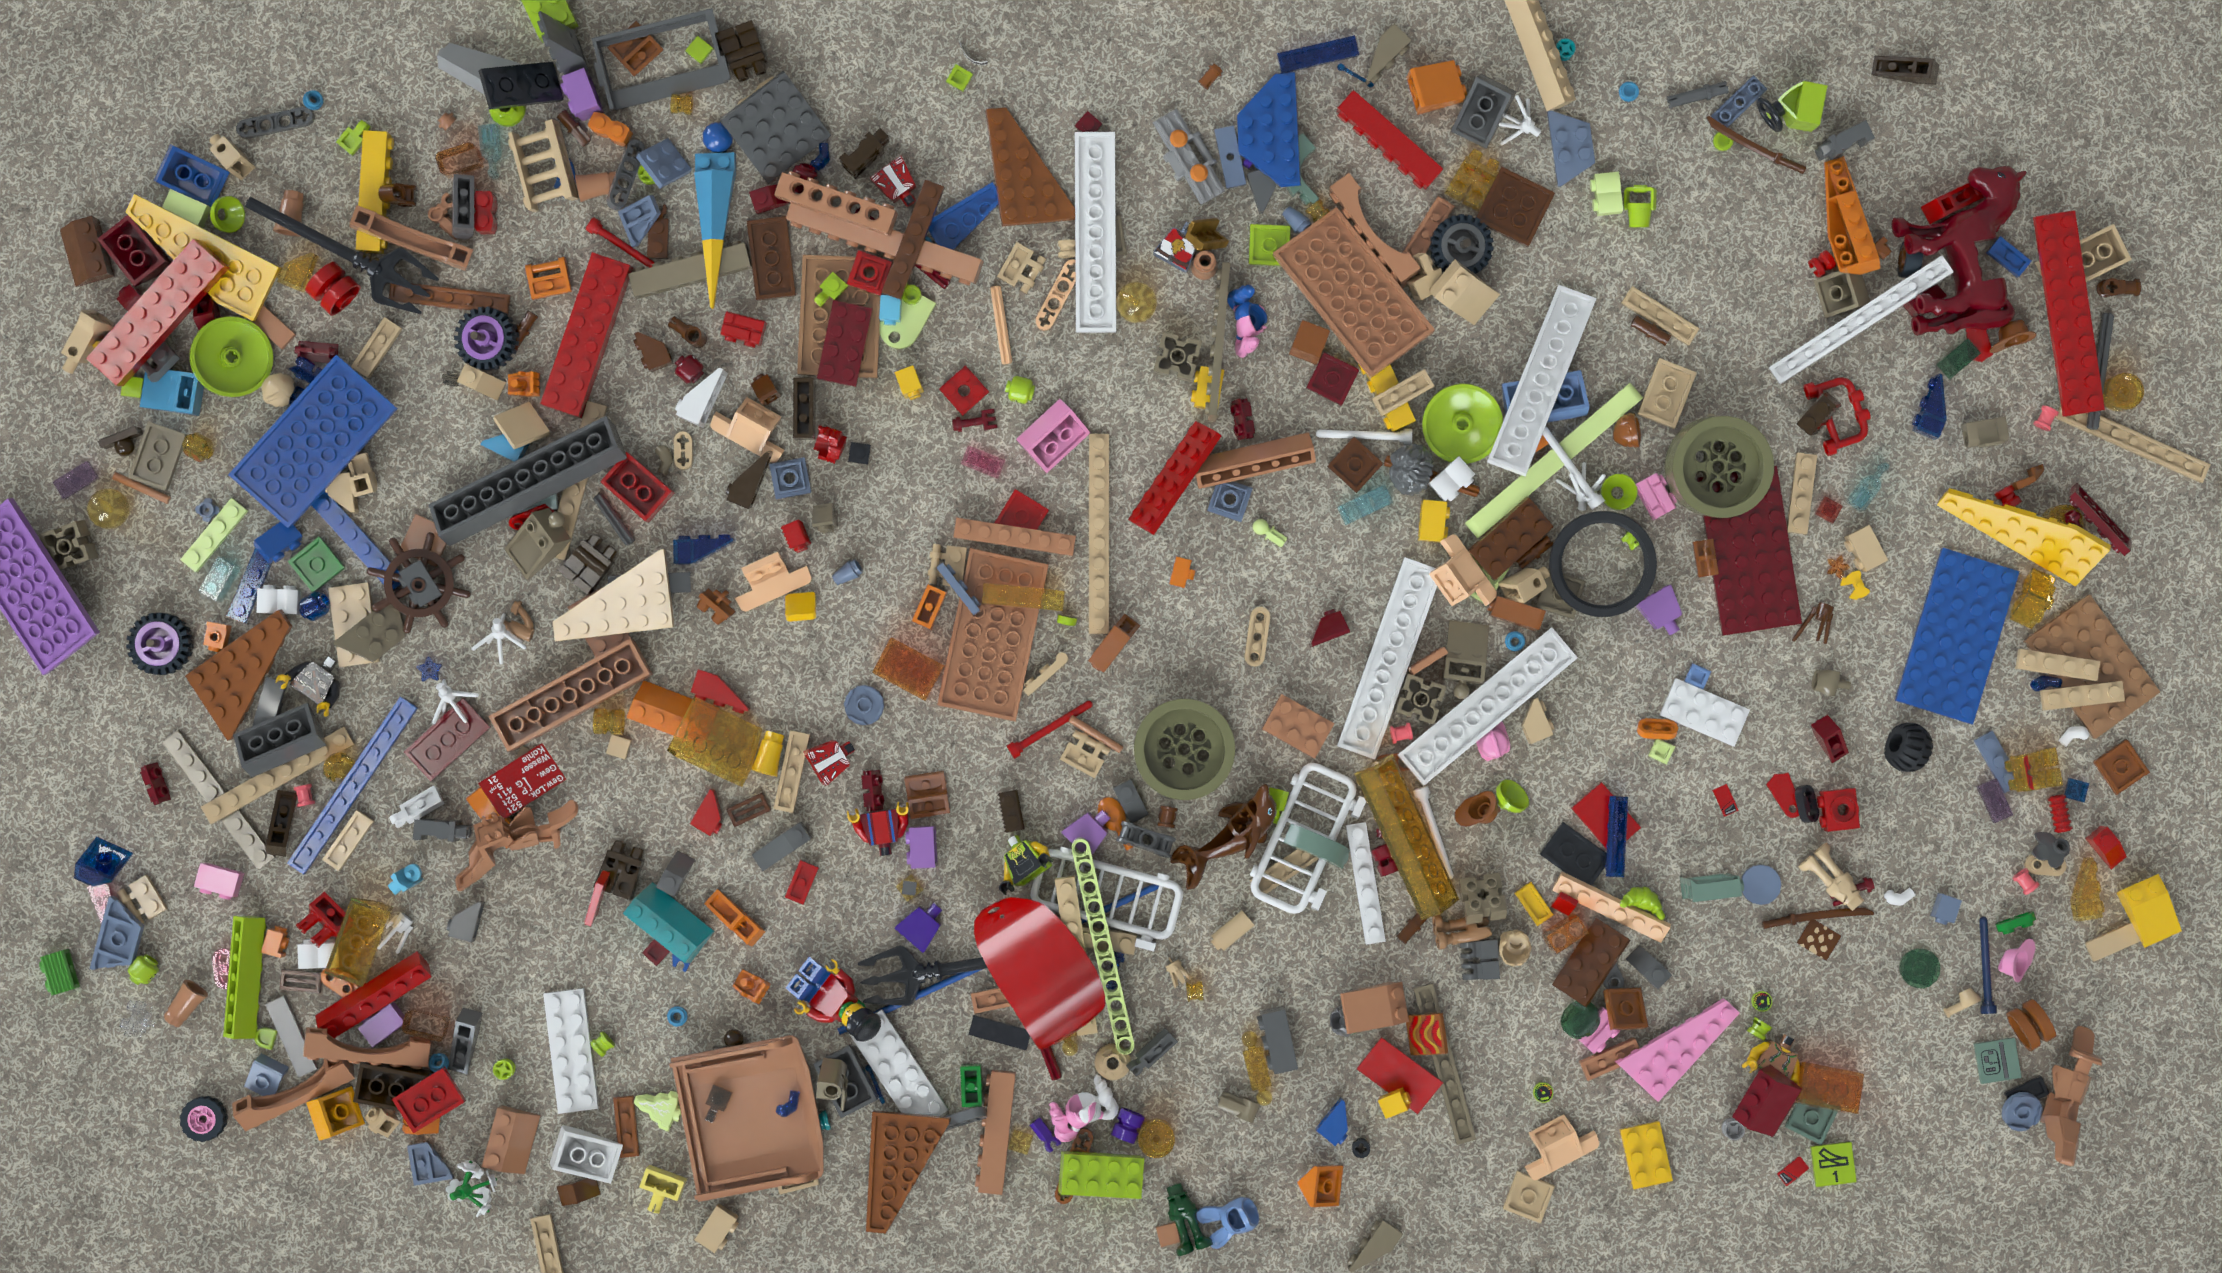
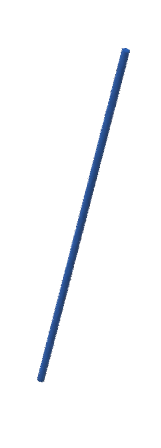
[837,884,1159,1035]

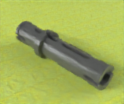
[1667,81,1729,109]

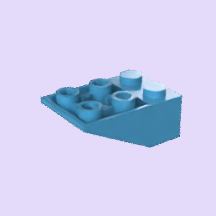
[139,368,204,416]

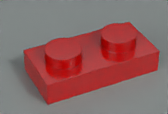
[785,860,819,905]

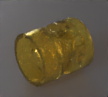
[593,708,625,735]

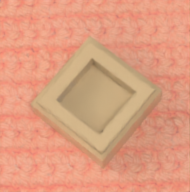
[606,734,632,759]

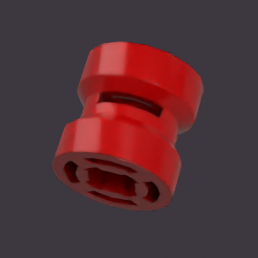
[1808,250,1836,278]
[1994,484,2022,507]

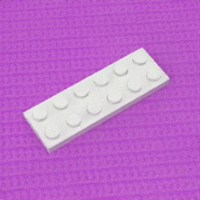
[543,988,599,1114]
[849,1009,948,1116]

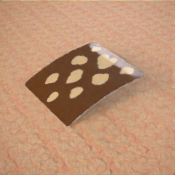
[1796,920,1841,961]

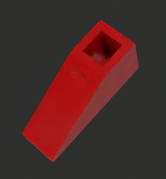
[690,669,750,714]

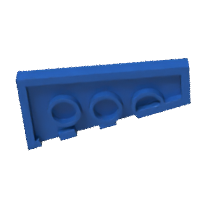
[928,182,999,250]

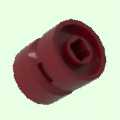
[1370,841,1405,877]

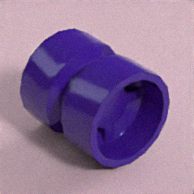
[1111,1107,1145,1144]

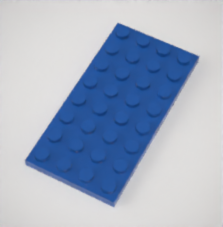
[228,355,398,528]
[1895,548,2020,725]

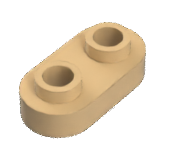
[2024,855,2067,876]

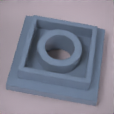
[769,457,811,500]
[1207,481,1253,522]

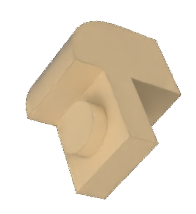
[1407,253,1442,300]
[348,453,377,497]

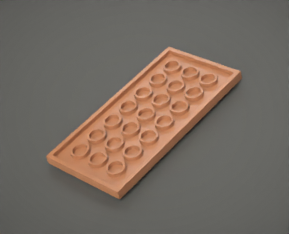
[1273,207,1435,379]
[937,548,1049,722]

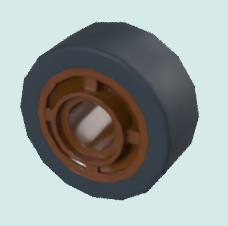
[1897,241,1923,278]

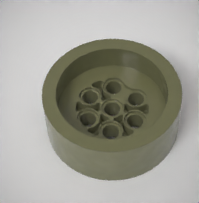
[1665,416,1774,518]
[1134,699,1235,800]

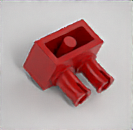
[296,891,353,948]

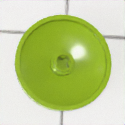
[190,316,273,397]
[1422,383,1503,464]

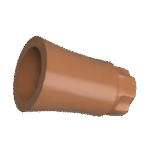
[575,171,620,202]
[273,190,304,237]
[1191,251,1218,280]
[164,980,208,1027]

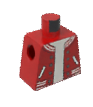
[870,156,916,207]
[803,740,855,786]

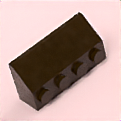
[353,1062,434,1111]

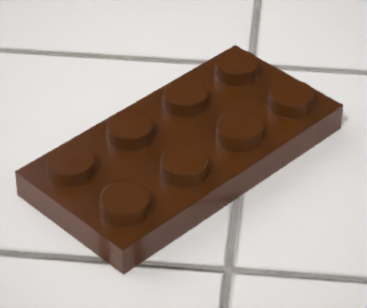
[747,216,796,301]
[1468,497,1554,581]
[1552,918,1631,1008]

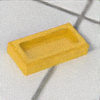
[1514,881,1554,926]

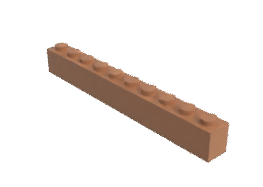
[786,203,984,286]

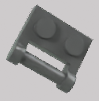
[141,341,179,382]

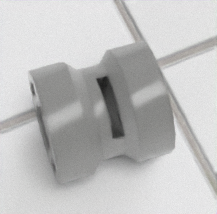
[1721,1118,1745,1140]

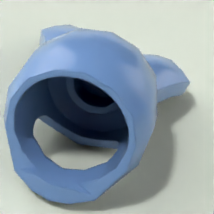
[1196,1197,1259,1249]

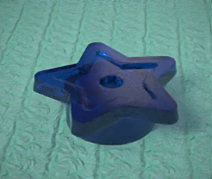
[416,656,442,682]

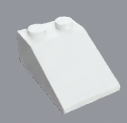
[675,368,728,428]
[550,1125,623,1184]

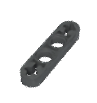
[236,107,315,139]
[606,139,645,210]

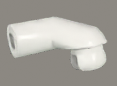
[2058,726,2089,747]
[1884,888,1916,906]

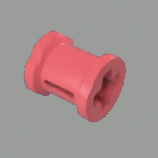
[2033,405,2059,431]
[1389,723,1413,744]
[294,784,315,807]
[2012,868,2040,895]

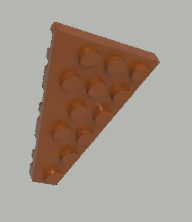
[985,107,1075,227]
[185,609,292,741]
[866,1110,951,1234]

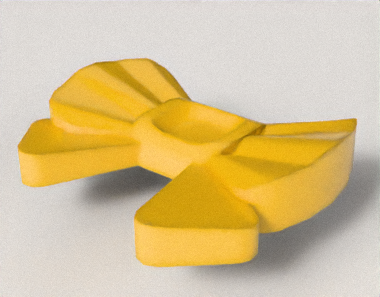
[1840,571,1870,600]

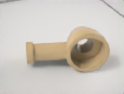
[1943,988,1982,1018]

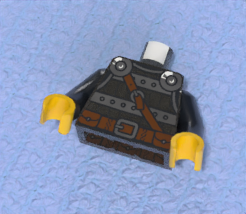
[275,656,340,717]

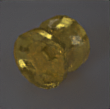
[1305,199,1330,223]
[1186,981,1204,1002]

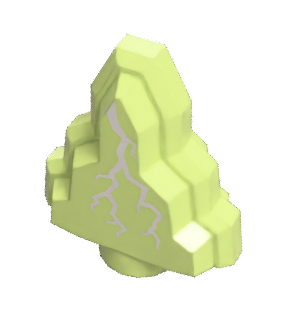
[634,1091,681,1132]

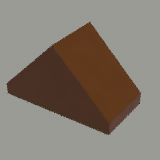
[557,1178,601,1206]

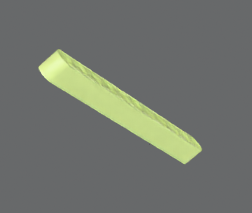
[1465,383,1643,539]
[1072,837,1134,1055]

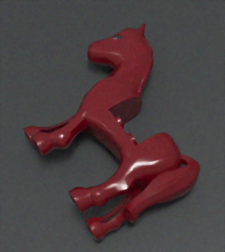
[1891,166,2027,336]

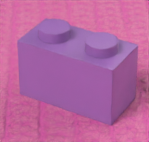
[358,1002,409,1047]

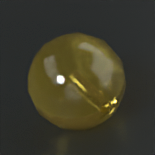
[1116,282,1157,323]
[87,488,130,529]

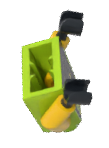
[999,835,1054,895]

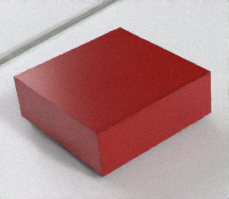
[1551,892,1578,916]

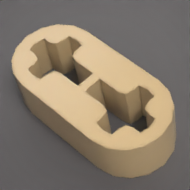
[674,431,693,470]

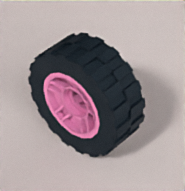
[179,1096,228,1142]

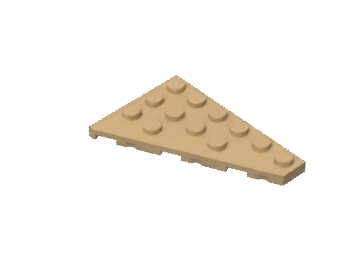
[553,549,675,641]

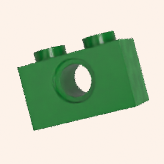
[960,1063,983,1107]

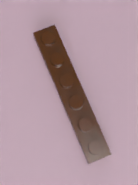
[882,180,945,300]

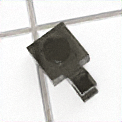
[705,1085,733,1123]

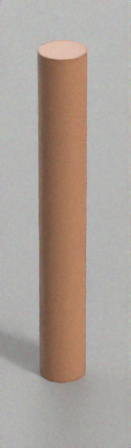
[112,472,171,504]
[1068,715,1123,753]

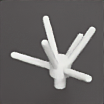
[1499,95,1541,145]
[1556,462,1606,511]
[471,613,526,664]
[432,679,479,724]

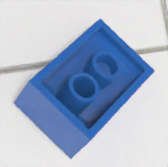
[154,144,230,207]

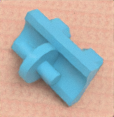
[388,864,424,895]

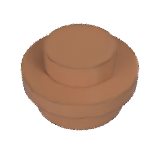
[438,112,456,131]

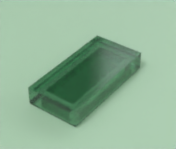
[1936,338,1981,380]

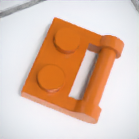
[525,257,572,300]

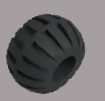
[1884,723,1933,772]

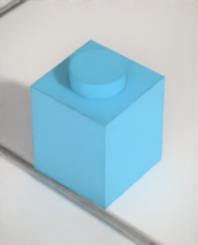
[879,295,902,326]

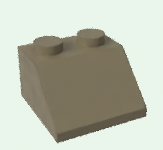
[1814,271,1870,318]

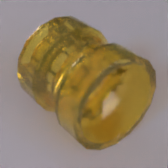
[670,93,693,115]

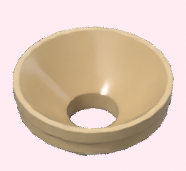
[1094,1043,1131,1080]

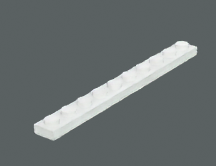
[1769,255,1954,385]

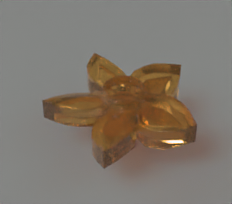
[1827,555,1850,579]

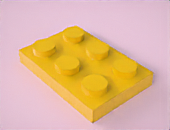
[1619,1121,1673,1189]

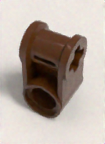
[378,183,417,207]

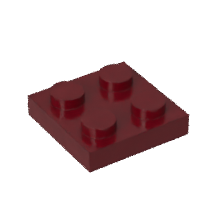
[1306,352,1359,406]

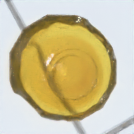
[323,752,355,782]

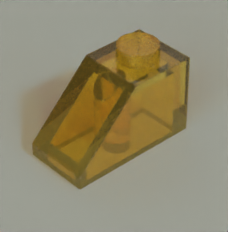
[277,252,319,293]

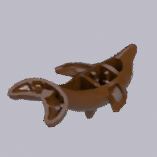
[1170,784,1276,890]

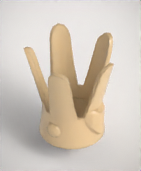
[1166,957,1193,988]

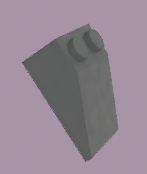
[1451,74,1517,149]

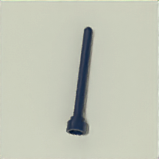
[1979,917,1997,1014]

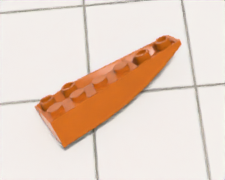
[1824,156,1880,275]

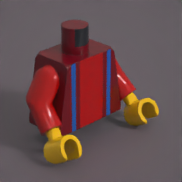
[847,802,909,856]

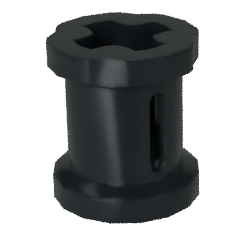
[1352,1138,1370,1158]

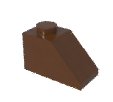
[750,373,781,406]

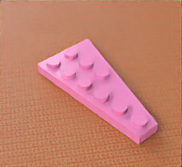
[1615,998,1740,1102]

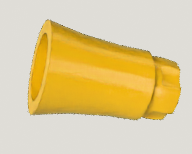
[750,731,784,777]

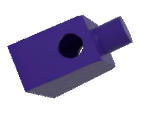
[894,902,942,953]

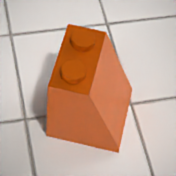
[1406,60,1467,115]

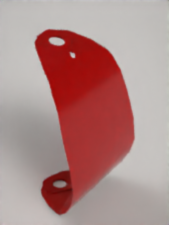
[974,897,1105,1050]

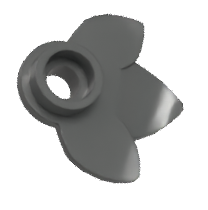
[2032,832,2070,868]

